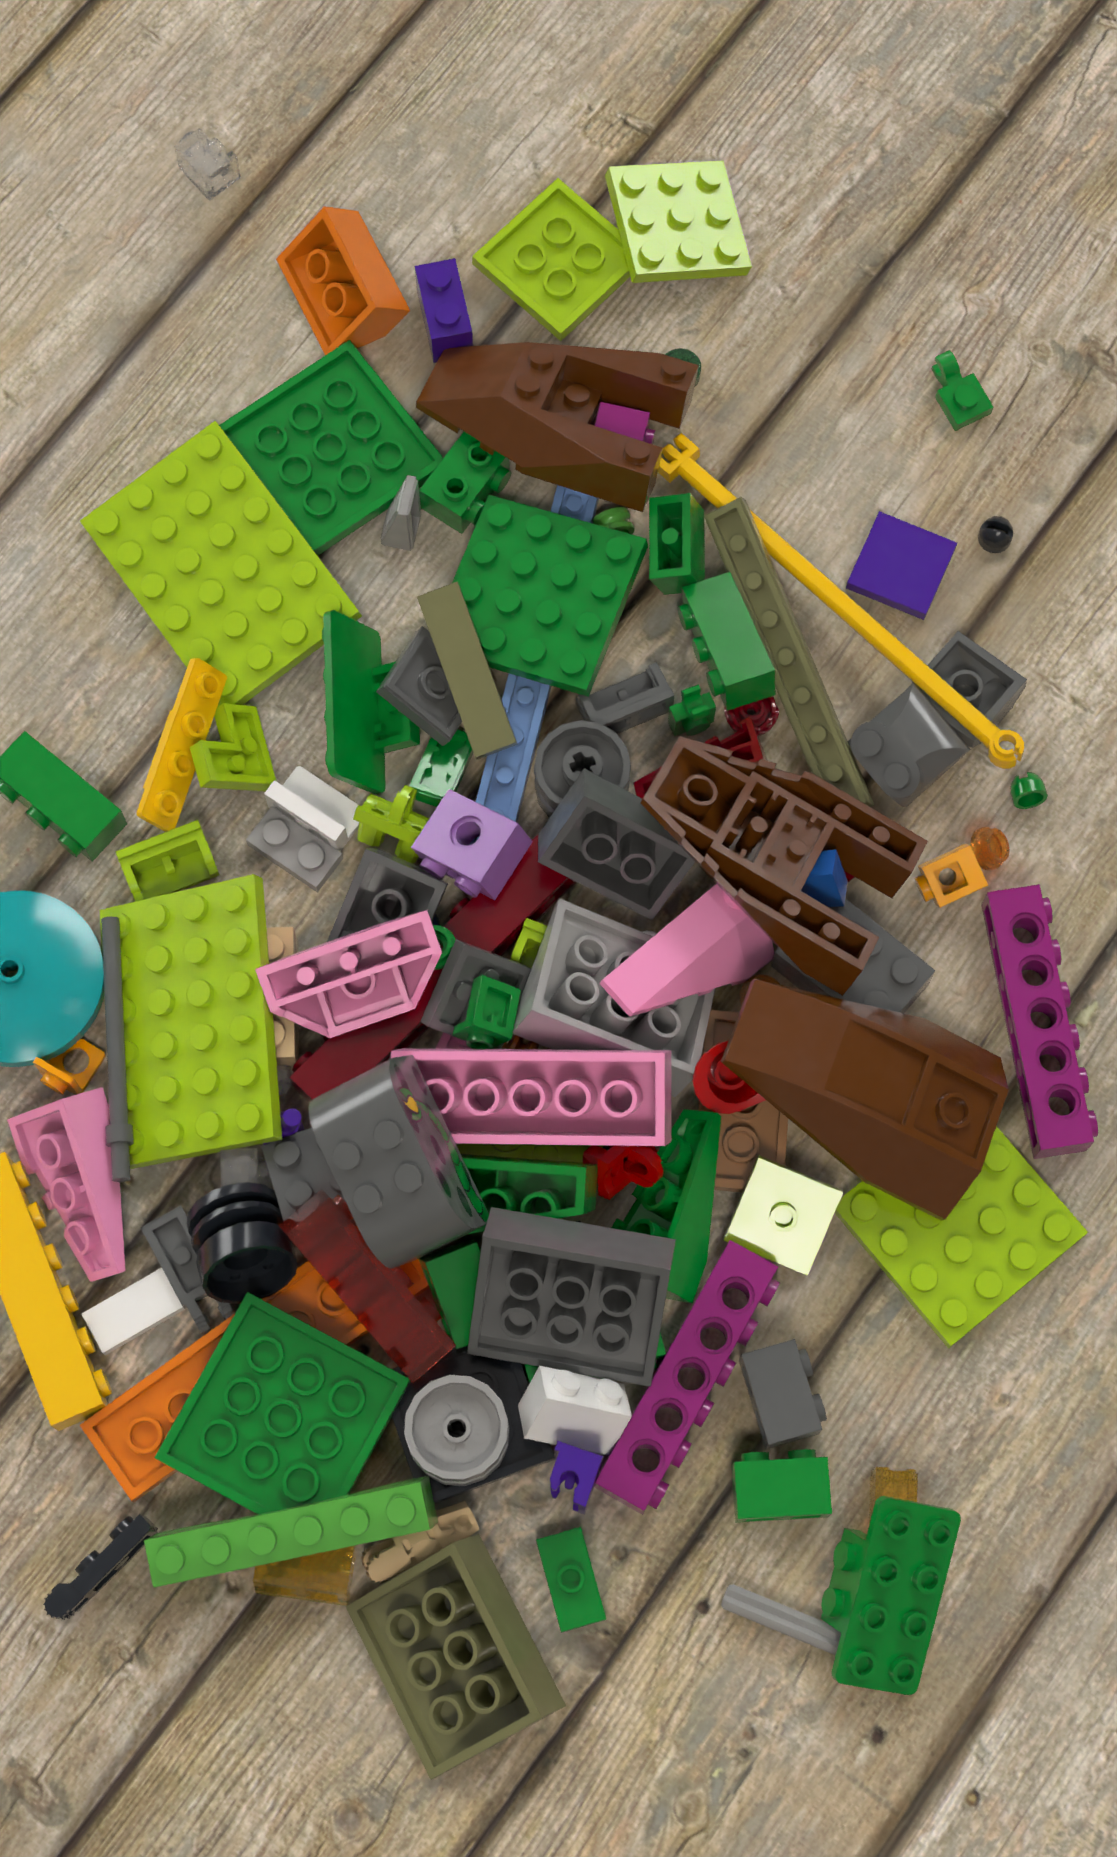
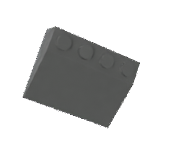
[467,1207,676,1387]

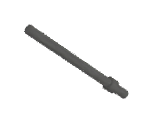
[101,917,134,1182]

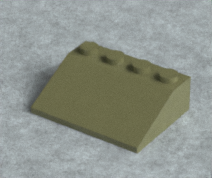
[346,1534,566,1780]

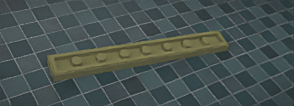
[704,497,874,807]

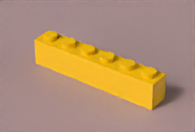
[0,1152,112,1431]

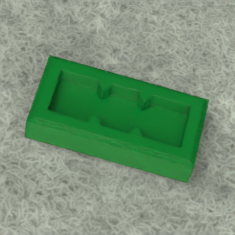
[409,729,473,807]
[536,1527,606,1633]

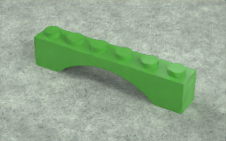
[144,1476,438,1588]

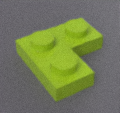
[190,703,276,792]

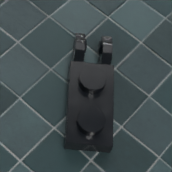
[43,1514,158,1620]

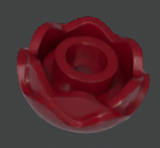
[724,696,779,736]

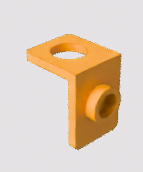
[33,1038,106,1095]

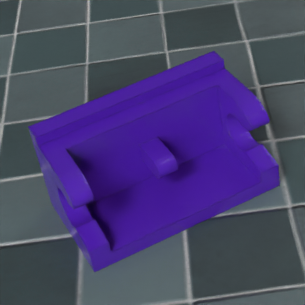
[550,1441,603,1515]

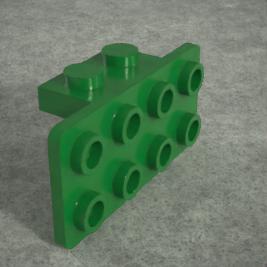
[322,610,420,794]
[821,1496,961,1695]

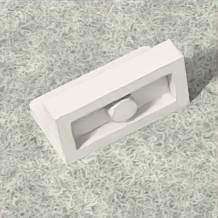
[264,766,359,852]

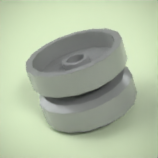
[404,1375,510,1486]

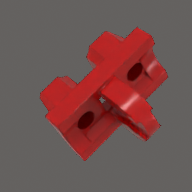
[583,1145,663,1200]

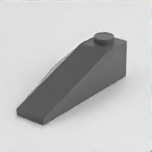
[327,848,448,942]

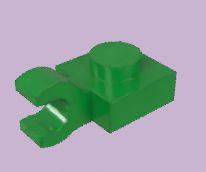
[931,350,994,431]
[668,684,716,737]

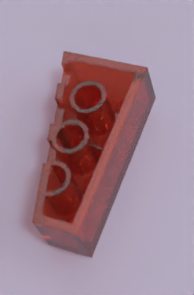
[279,1189,456,1383]

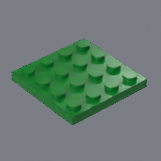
[219,340,443,556]
[452,495,648,697]
[154,1292,411,1515]

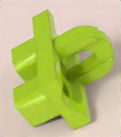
[353,785,430,863]

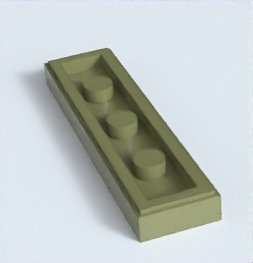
[417,582,518,760]

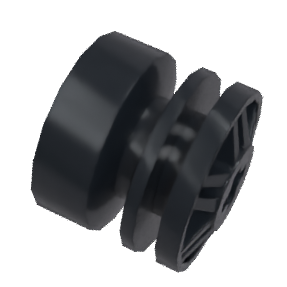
[186,1182,298,1304]

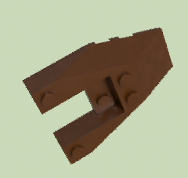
[416,342,699,512]
[641,736,928,996]

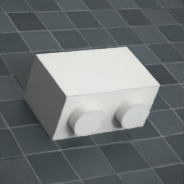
[518,1366,632,1456]

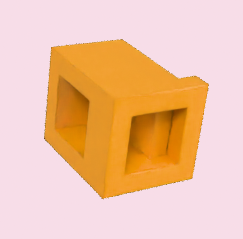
[915,844,988,908]

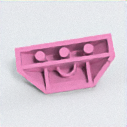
[255,910,442,1038]

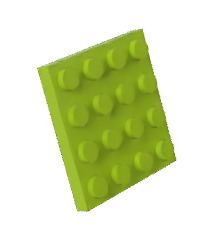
[835,1126,1088,1349]

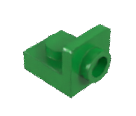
[453,975,521,1049]

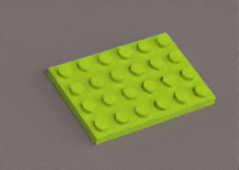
[80,421,362,708]
[99,874,282,1169]

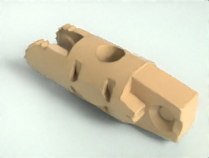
[361,1501,479,1583]

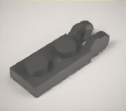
[140,1205,235,1336]

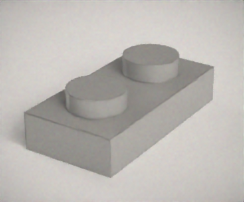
[246,806,343,893]

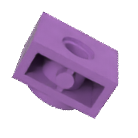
[411,789,533,900]

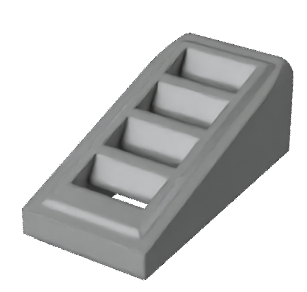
[380,475,421,551]

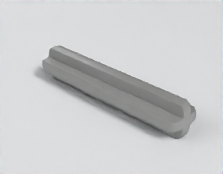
[721,1584,841,1655]

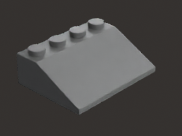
[513,899,715,1097]

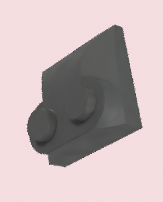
[905,631,1027,748]
[848,684,971,807]

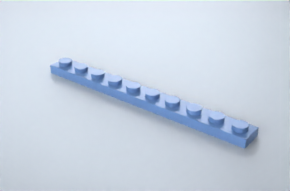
[469,485,599,845]

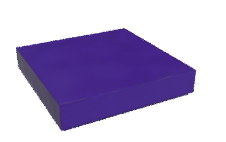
[846,511,957,620]

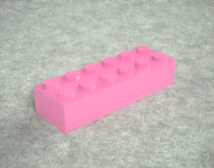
[391,1048,671,1146]

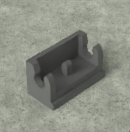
[575,662,674,734]

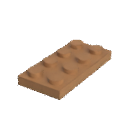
[698,1010,788,1193]

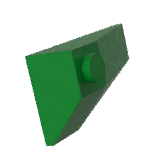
[611,1109,722,1303]

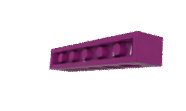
[981,884,1098,1159]
[594,1240,780,1515]

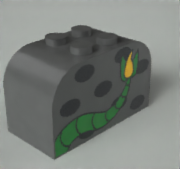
[308,1055,489,1269]

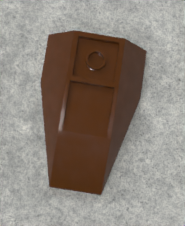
[721,979,1009,1221]

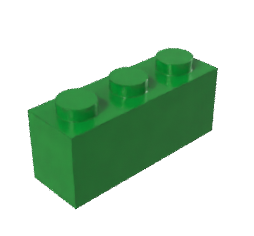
[677,572,776,711]
[0,731,127,862]

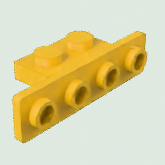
[137,658,227,832]

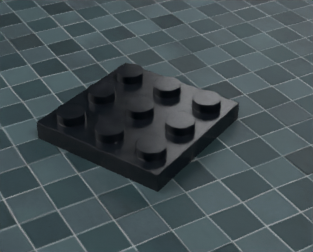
[392,1345,555,1504]

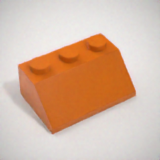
[276,206,411,355]

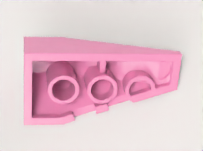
[599,884,774,1017]
[7,1087,125,1282]

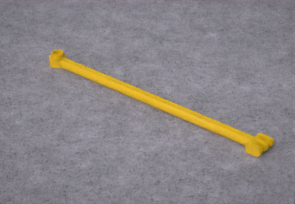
[658,433,1024,769]

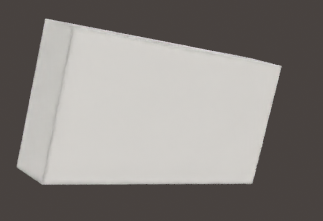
[81,1268,185,1355]

